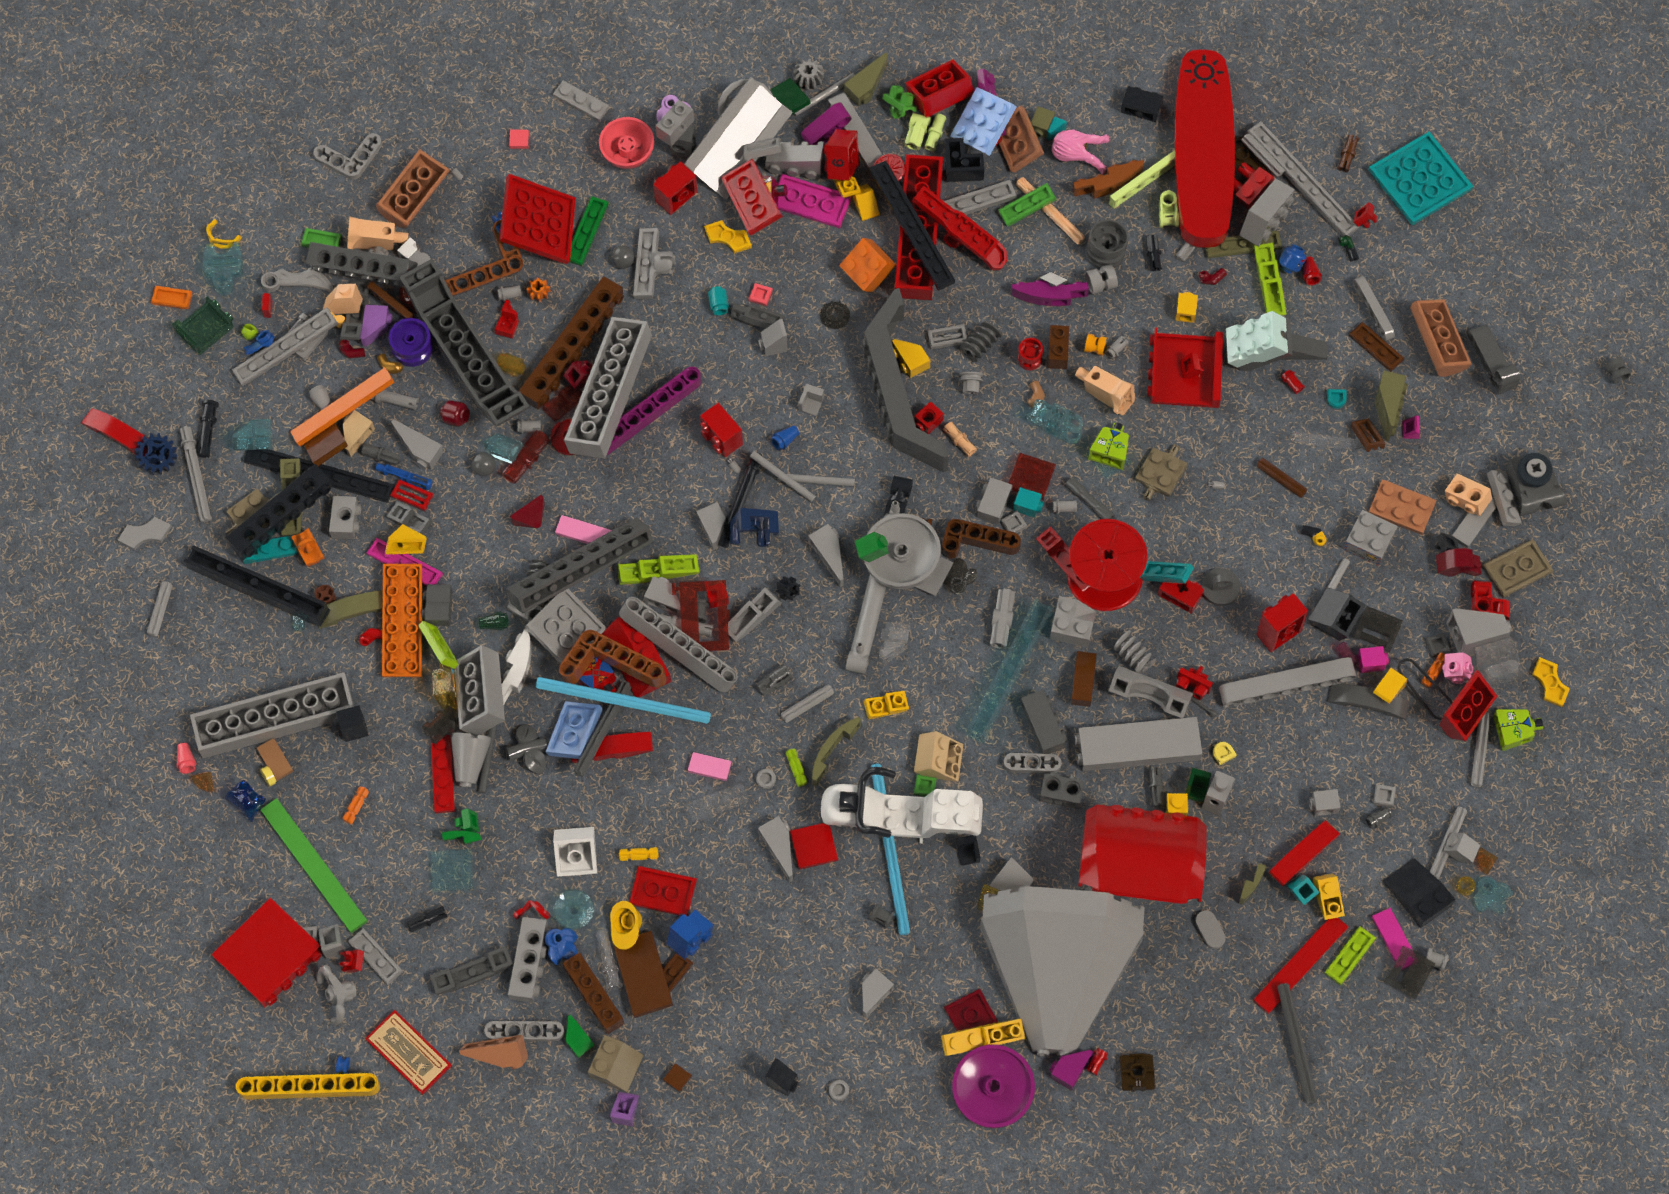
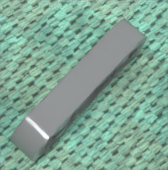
[1004,753,1062,774]

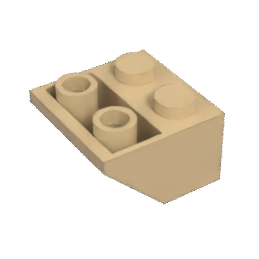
[914,731,964,782]

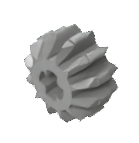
[793,58,824,91]

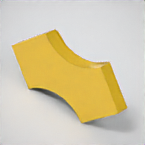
[704,220,752,254]
[1532,657,1570,707]

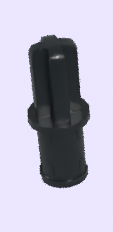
[1146,234,1162,271]
[407,906,447,932]

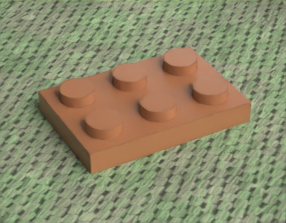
[999,106,1044,173]
[1369,479,1437,535]

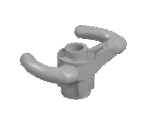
[316,965,356,1025]

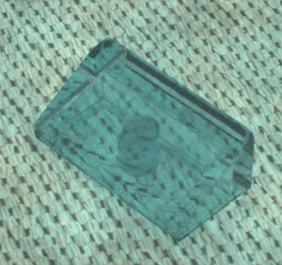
[484,433,523,463]

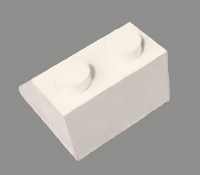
[553,827,597,877]

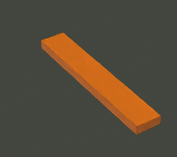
[290,368,395,447]

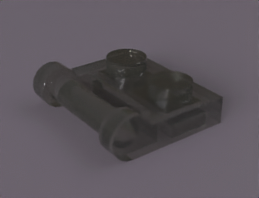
[1353,606,1403,653]
[1383,945,1436,999]

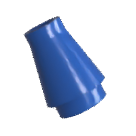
[771,425,800,451]

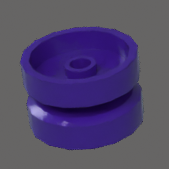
[389,318,434,367]

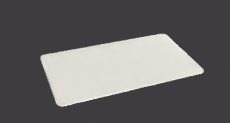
[1040,272,1067,286]

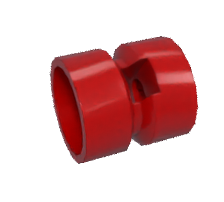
[1018,338,1043,370]

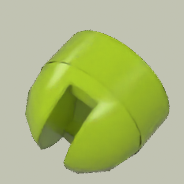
[241,323,258,340]

